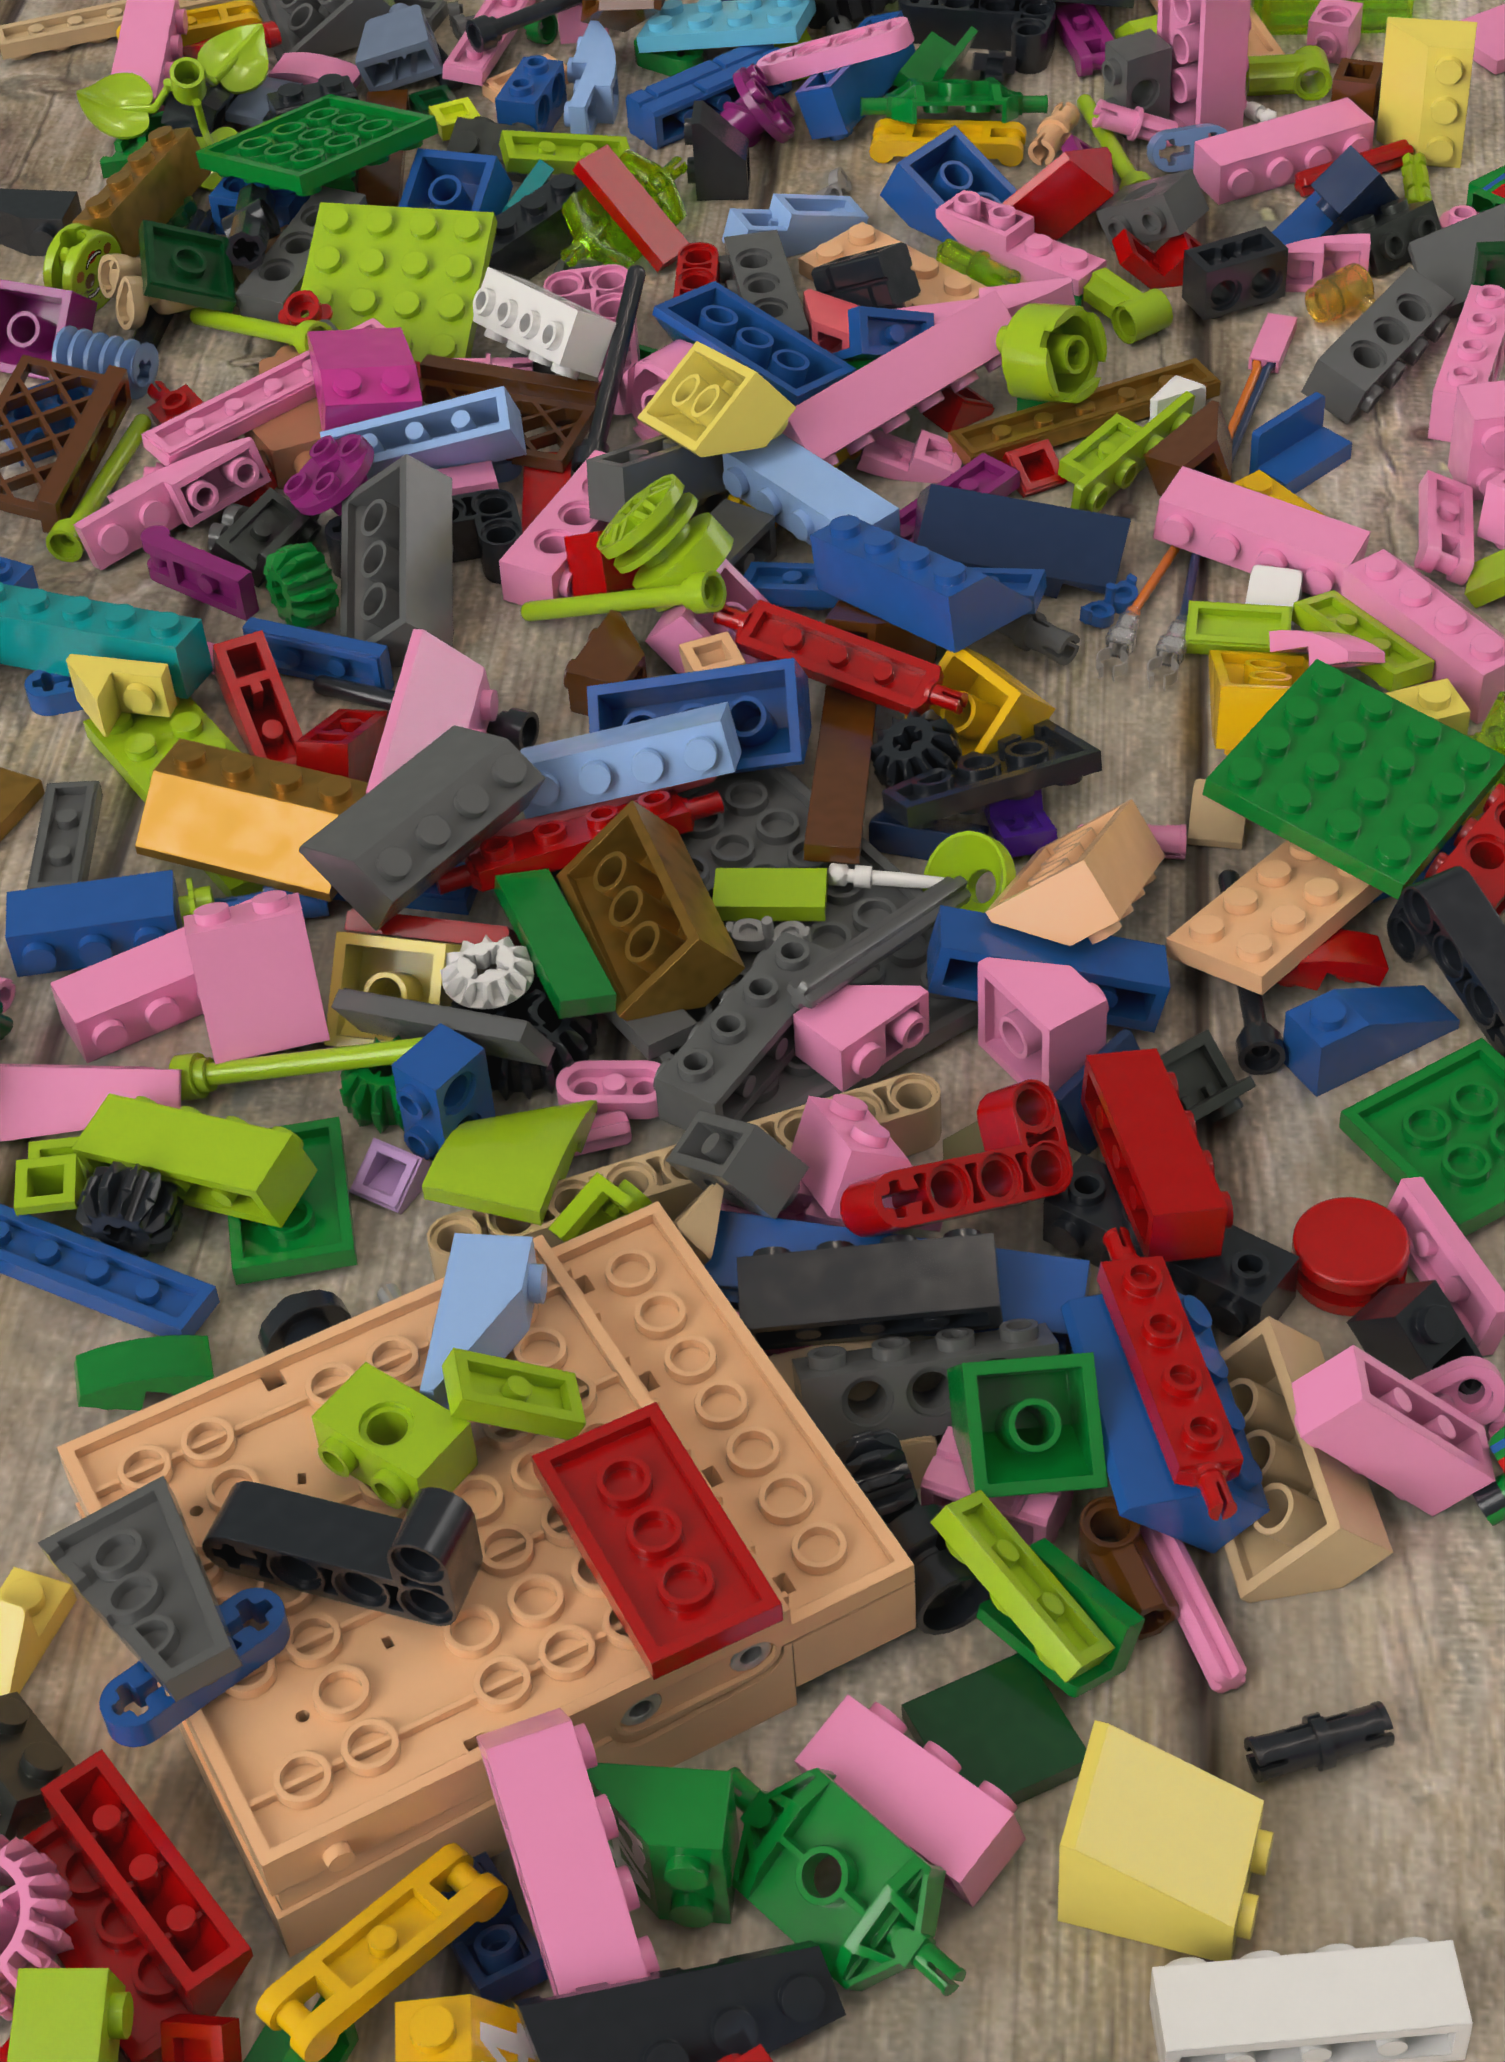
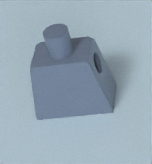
[355,3,443,92]

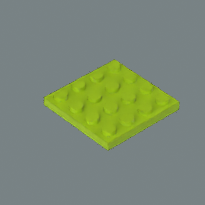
[289,202,498,363]

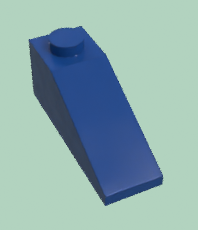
[1283,985,1460,1097]

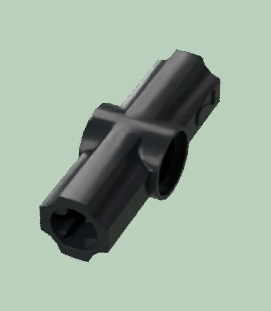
[221,183,281,270]

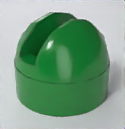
[523,15,558,44]

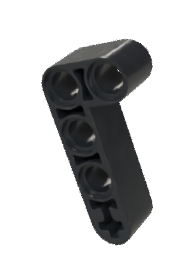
[898,0,1056,74]
[325,489,523,584]
[1387,866,1505,1058]
[202,1481,483,1626]

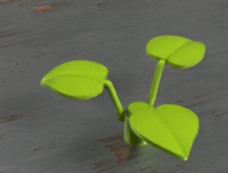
[76,24,269,192]

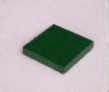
[138,220,236,313]
[901,1653,1086,1805]

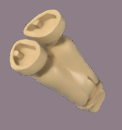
[98,253,254,330]

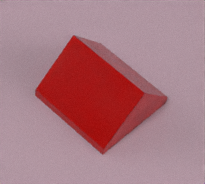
[1002,147,1114,241]

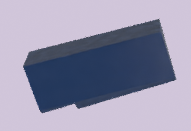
[913,484,1131,599]

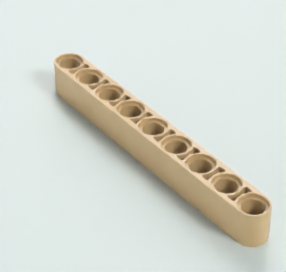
[427,1072,942,1281]

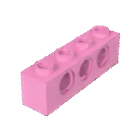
[1428,284,1505,442]
[499,450,609,605]

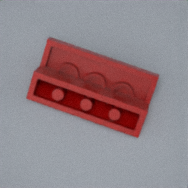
[5,1749,254,2062]

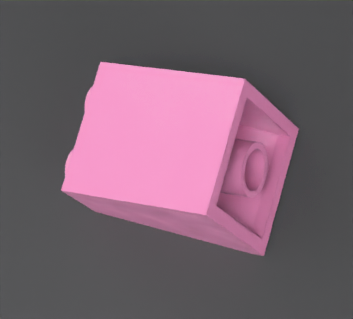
[183,890,330,1065]

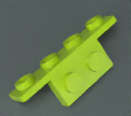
[1058,391,1195,513]

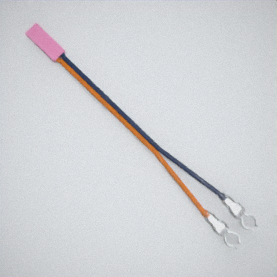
[1096,313,1297,691]

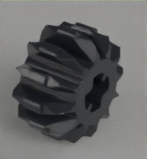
[870,708,962,789]
[75,1161,184,1257]
[835,1428,921,1525]

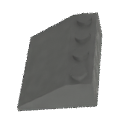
[255,0,395,61]

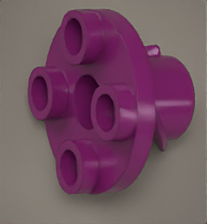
[720,63,795,147]
[283,434,374,516]

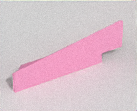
[0,1063,181,1142]

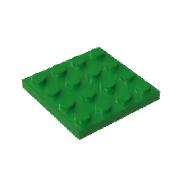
[195,94,439,196]
[1202,659,1505,900]

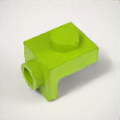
[548,1172,653,1243]

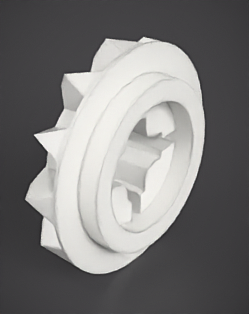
[440,935,534,1009]

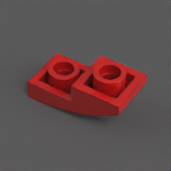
[1277,929,1389,991]

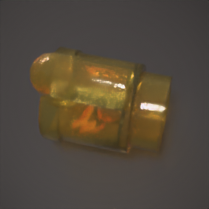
[1305,263,1376,324]

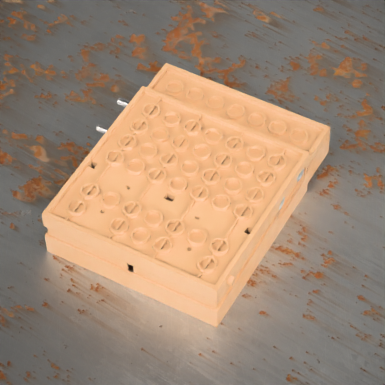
[57,1201,916,1957]

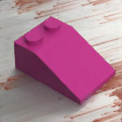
[307,327,422,431]

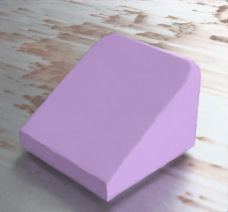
[349,1138,432,1215]

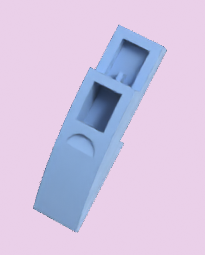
[564,20,619,135]

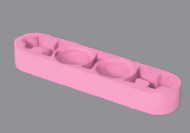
[756,17,915,86]

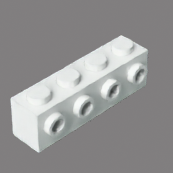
[473,267,616,380]

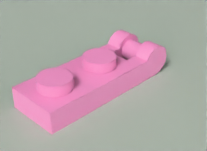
[1414,470,1474,586]

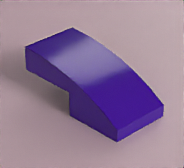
[984,789,1058,858]

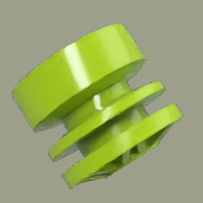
[596,473,734,612]

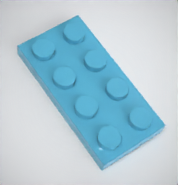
[636,0,816,53]

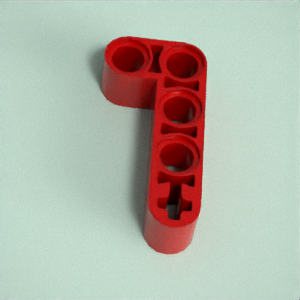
[840,1079,1073,1237]

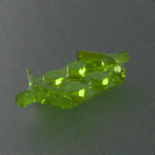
[561,149,687,269]

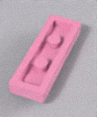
[1387,1177,1505,1356]

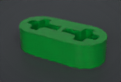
[634,38,704,77]

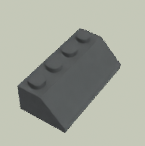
[340,454,454,668]
[298,725,545,931]

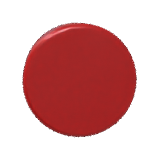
[1291,1197,1411,1316]

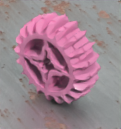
[0,1834,78,2021]

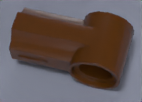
[1078,1496,1179,1640]

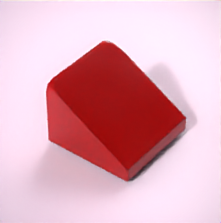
[922,386,995,432]
[1001,439,1067,498]

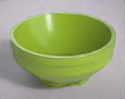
[922,831,1016,913]

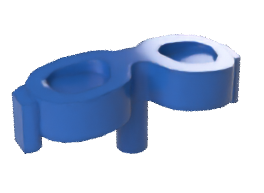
[1079,573,1138,628]

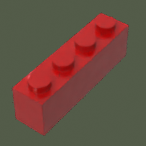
[1081,1048,1234,1262]

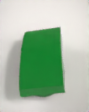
[74,1335,214,1411]

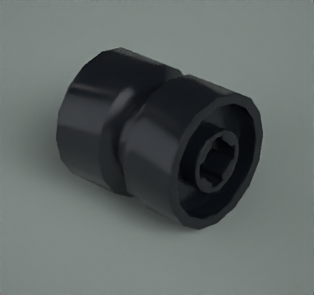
[887,1504,991,1635]

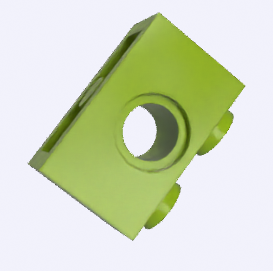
[311,1362,478,1509]

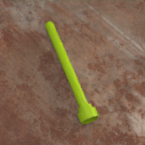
[1077,94,1152,189]
[190,307,332,354]
[46,414,152,562]
[520,570,727,622]
[169,1037,423,1101]

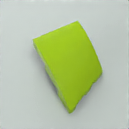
[422,1100,598,1225]

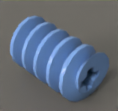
[52,325,159,400]

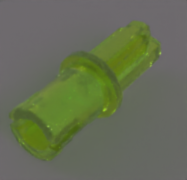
[936,238,1021,287]

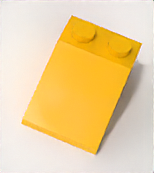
[1209,650,1309,755]

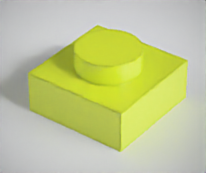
[429,97,480,141]

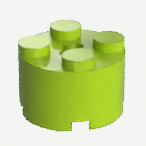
[996,303,1107,404]

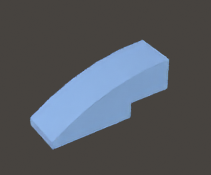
[722,193,869,257]

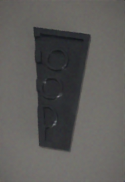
[882,719,1102,829]
[513,1940,846,2062]

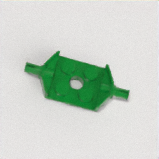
[860,77,1048,124]
[728,1767,966,1996]

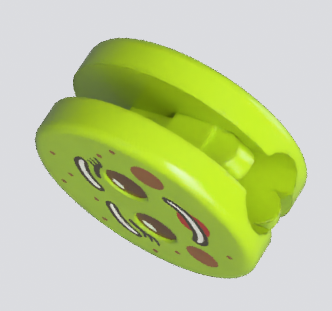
[43,223,121,311]

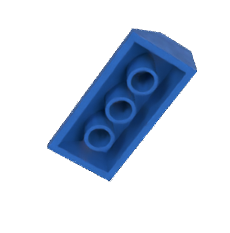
[652,281,856,406]
[810,514,1032,653]
[587,658,812,775]
[1060,1292,1270,1554]

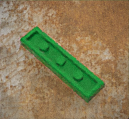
[494,868,617,1019]

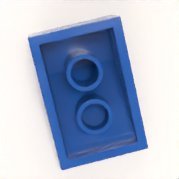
[880,125,1017,259]
[398,148,513,216]

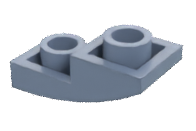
[225,77,303,131]

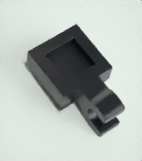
[971,50,1017,84]

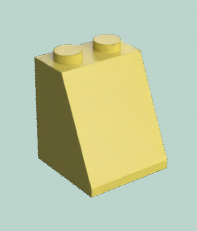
[1058,1720,1274,1961]

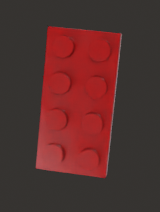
[531,1402,783,1680]

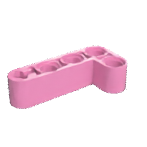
[543,264,640,415]

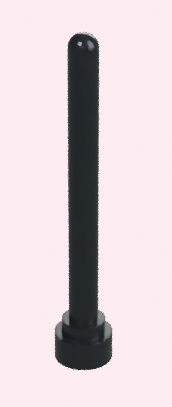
[466,0,582,53]
[571,265,646,472]
[313,675,539,751]
[1218,869,1286,1075]

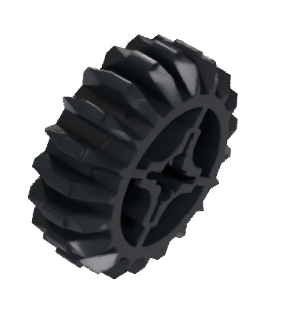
[448,968,598,1101]

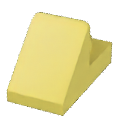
[66,654,177,737]
[0,1567,77,1696]

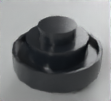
[258,1289,351,1356]

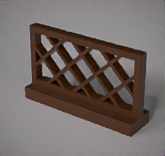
[0,354,132,533]
[419,354,601,473]

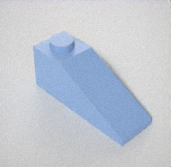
[420,1233,548,1410]

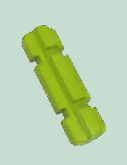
[1401,152,1432,204]

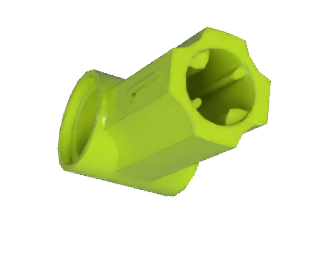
[1246,45,1332,101]
[1083,267,1173,344]

